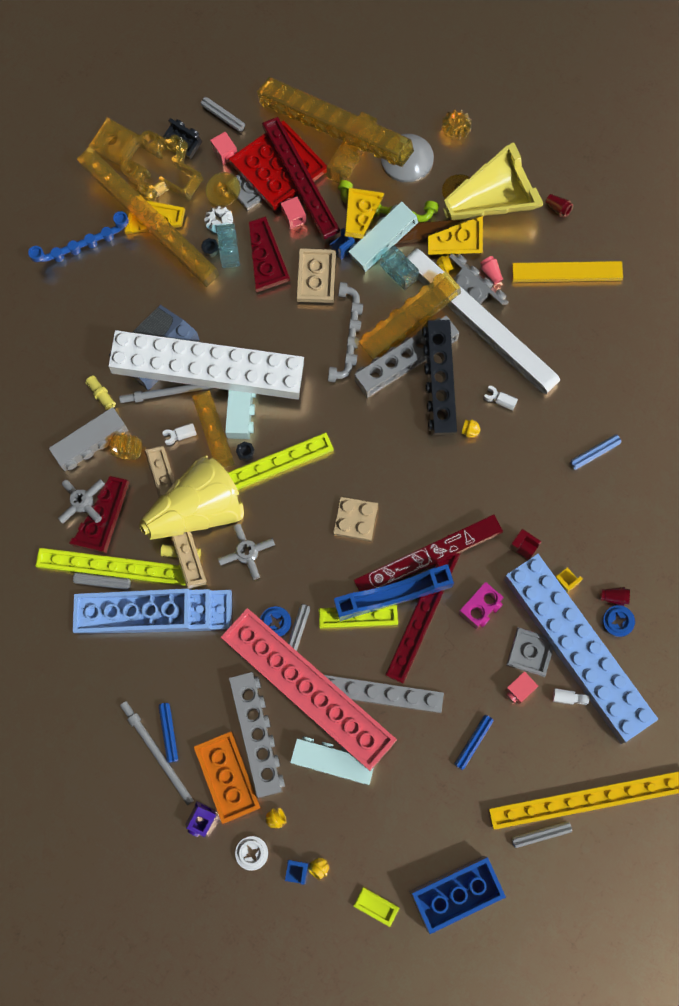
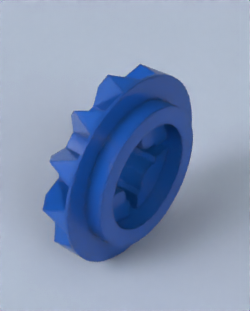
[603,605,635,637]
[260,606,291,637]

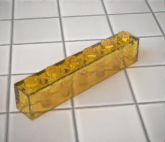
[359,271,461,360]

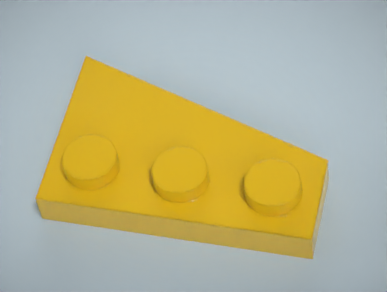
[125,198,185,234]
[428,216,483,255]

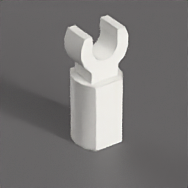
[483,386,518,411]
[162,423,197,445]
[553,689,589,705]

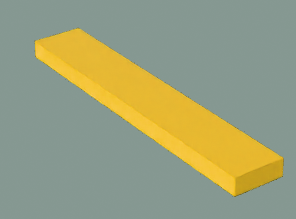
[512,261,623,282]

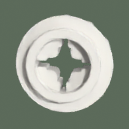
[204,205,233,233]
[235,836,268,871]

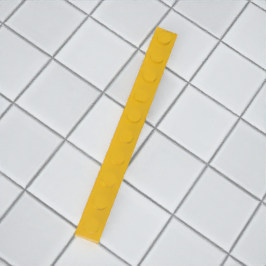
[488,771,679,830]

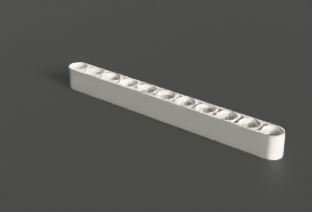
[402,248,560,394]

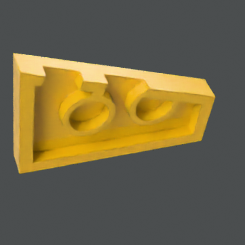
[345,188,384,239]

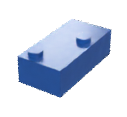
[409,856,506,934]

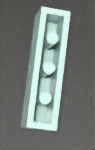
[348,202,418,272]
[225,390,256,439]
[290,736,374,785]

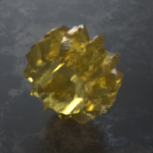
[442,109,472,140]
[110,434,143,460]

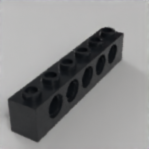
[422,320,457,436]

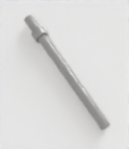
[119,384,212,403]
[120,701,194,805]

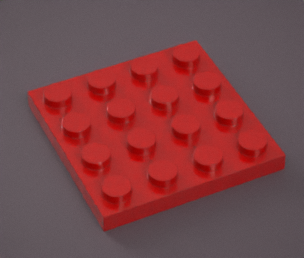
[229,120,329,210]

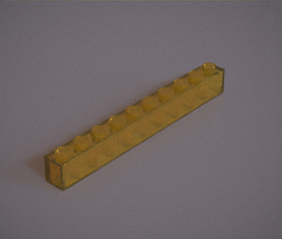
[257,77,414,167]
[77,146,219,287]

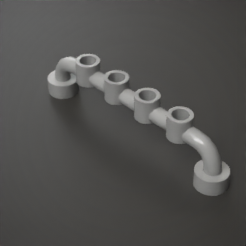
[328,282,363,382]

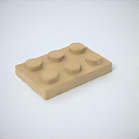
[297,249,336,303]

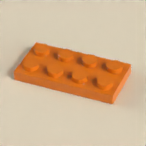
[194,731,261,824]

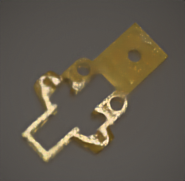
[88,118,204,202]

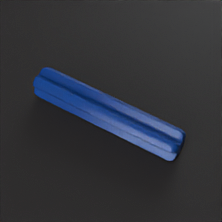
[158,703,178,763]
[455,715,494,770]

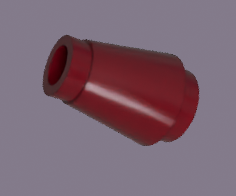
[545,194,573,217]
[601,587,630,606]

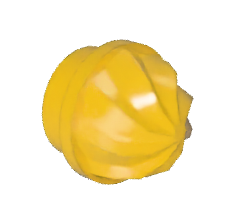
[436,255,454,274]
[462,419,480,438]
[265,808,286,828]
[308,858,329,880]

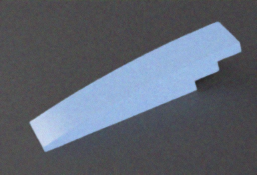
[73,589,232,633]

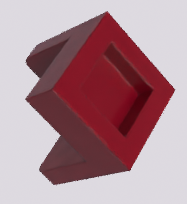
[509,529,541,561]

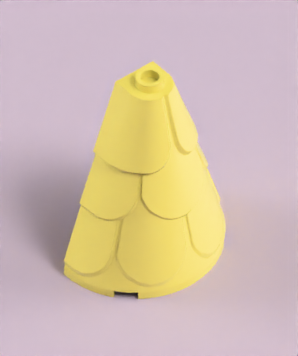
[443,142,543,220]
[139,455,244,540]

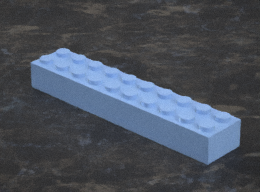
[504,554,658,744]

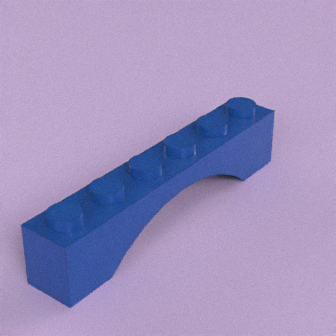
[334,564,454,621]

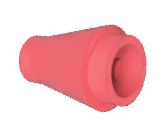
[480,256,503,285]

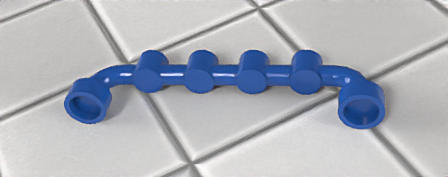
[28,211,129,262]

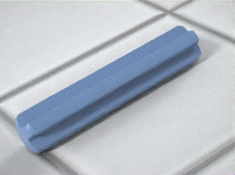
[570,434,622,470]

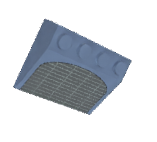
[109,305,200,391]

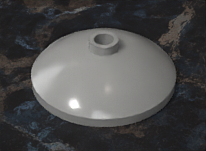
[381,134,434,182]

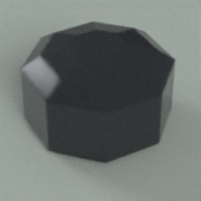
[201,238,220,257]
[236,441,255,462]

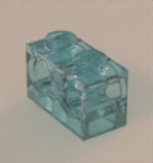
[216,224,240,268]
[380,245,419,290]

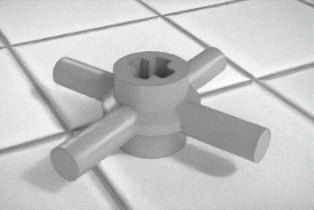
[58,479,105,523]
[218,524,275,580]

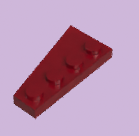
[249,216,290,293]
[69,476,130,553]

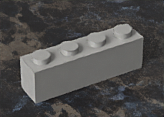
[49,407,128,471]

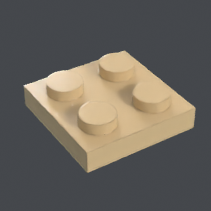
[334,497,378,542]

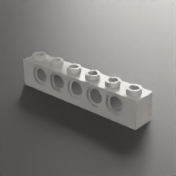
[355,315,459,398]
[229,672,285,798]

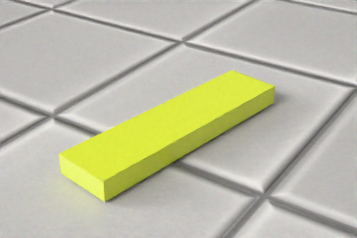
[319,605,398,629]

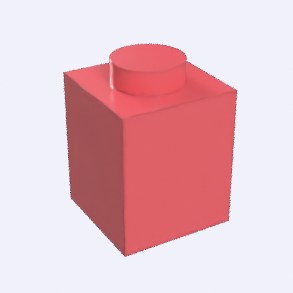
[210,131,237,165]
[281,197,307,230]
[505,671,538,704]

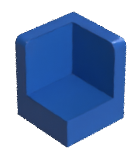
[330,228,355,260]
[285,859,309,885]

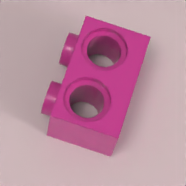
[459,582,504,629]

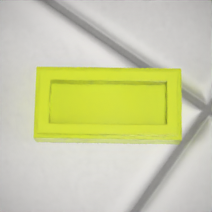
[353,887,400,927]

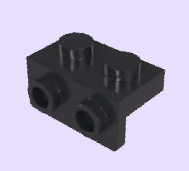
[161,118,202,159]

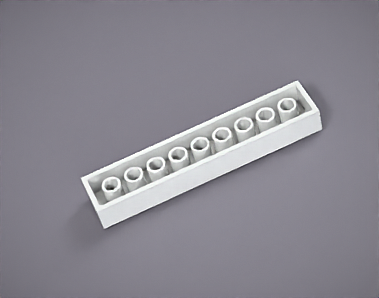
[109,330,304,400]

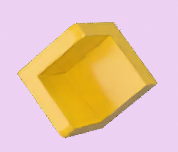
[555,567,583,593]

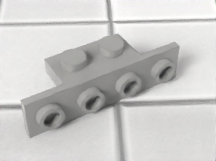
[449,254,509,305]

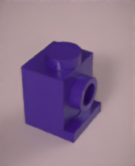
[185,801,216,837]

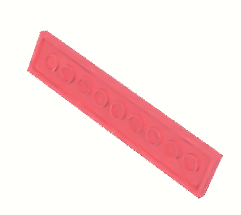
[221,608,397,771]

